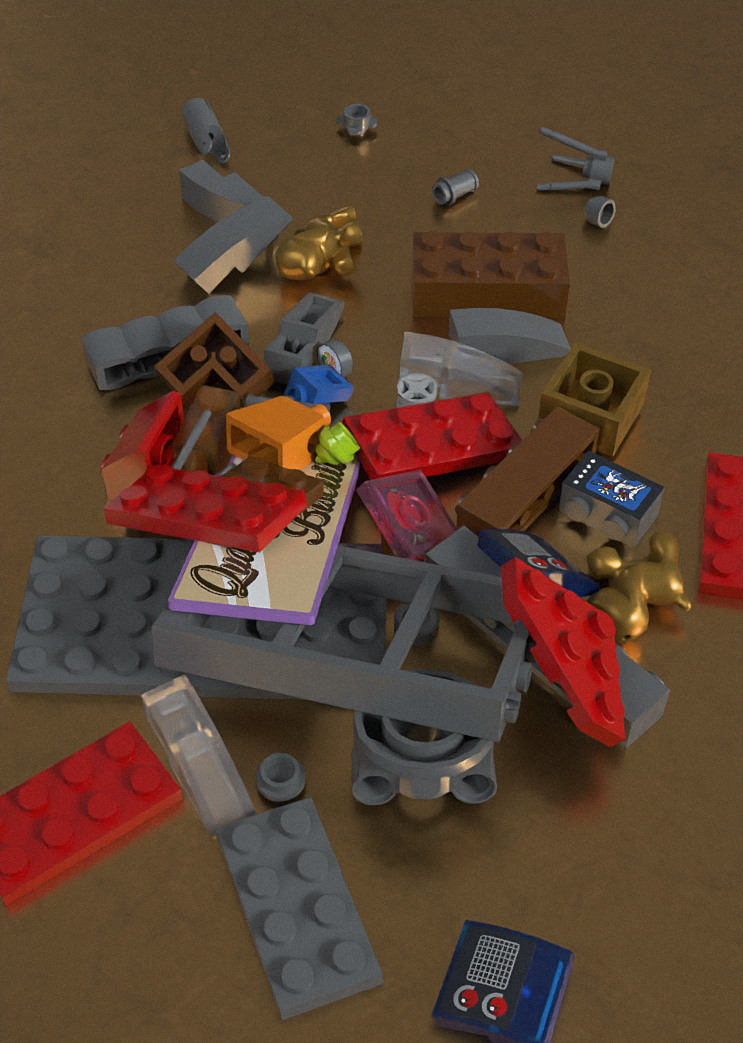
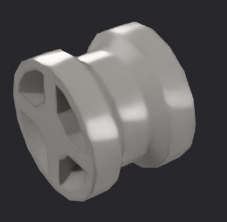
[396,373,437,408]

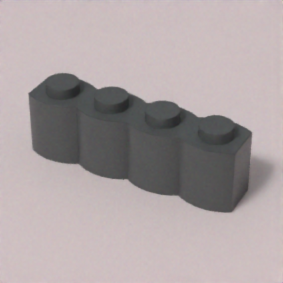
[81,295,249,390]

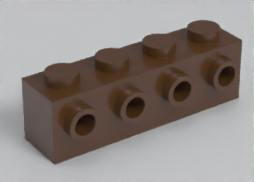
[455,406,600,555]

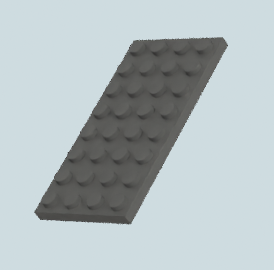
[6,535,387,700]

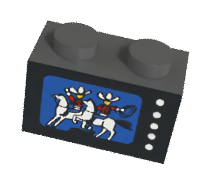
[559,451,665,548]

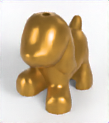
[275,204,363,280]
[586,532,692,644]

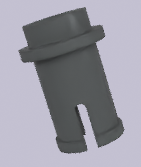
[432,169,479,205]

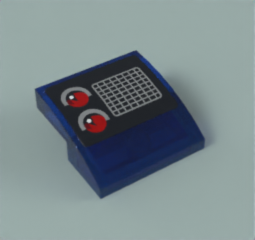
[477,529,600,597]
[431,920,575,1043]

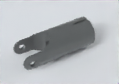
[181,98,230,164]

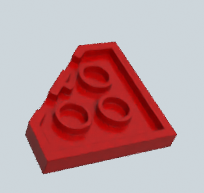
[501,557,626,747]

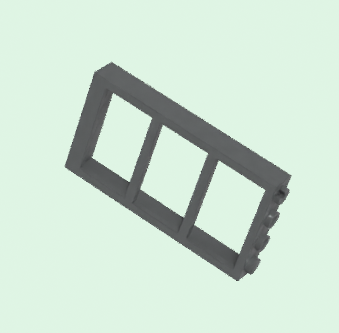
[152,545,537,742]

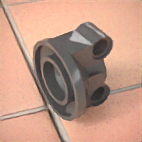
[351,669,497,805]

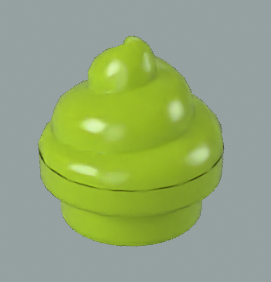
[315,422,360,465]

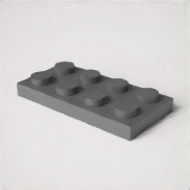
[216,797,383,1021]

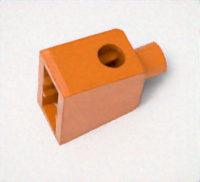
[226,396,331,470]

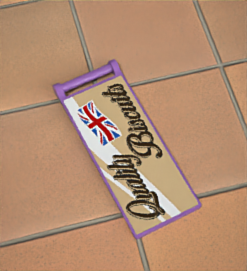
[168,453,362,625]

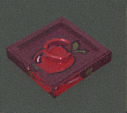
[356,470,458,561]

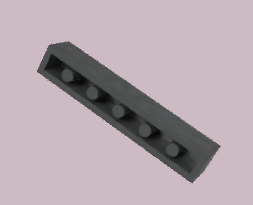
[425,526,670,749]

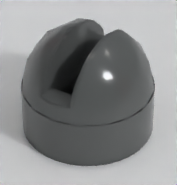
[585,196,616,228]

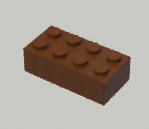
[412,231,570,319]

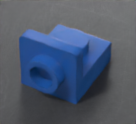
[283,365,354,404]

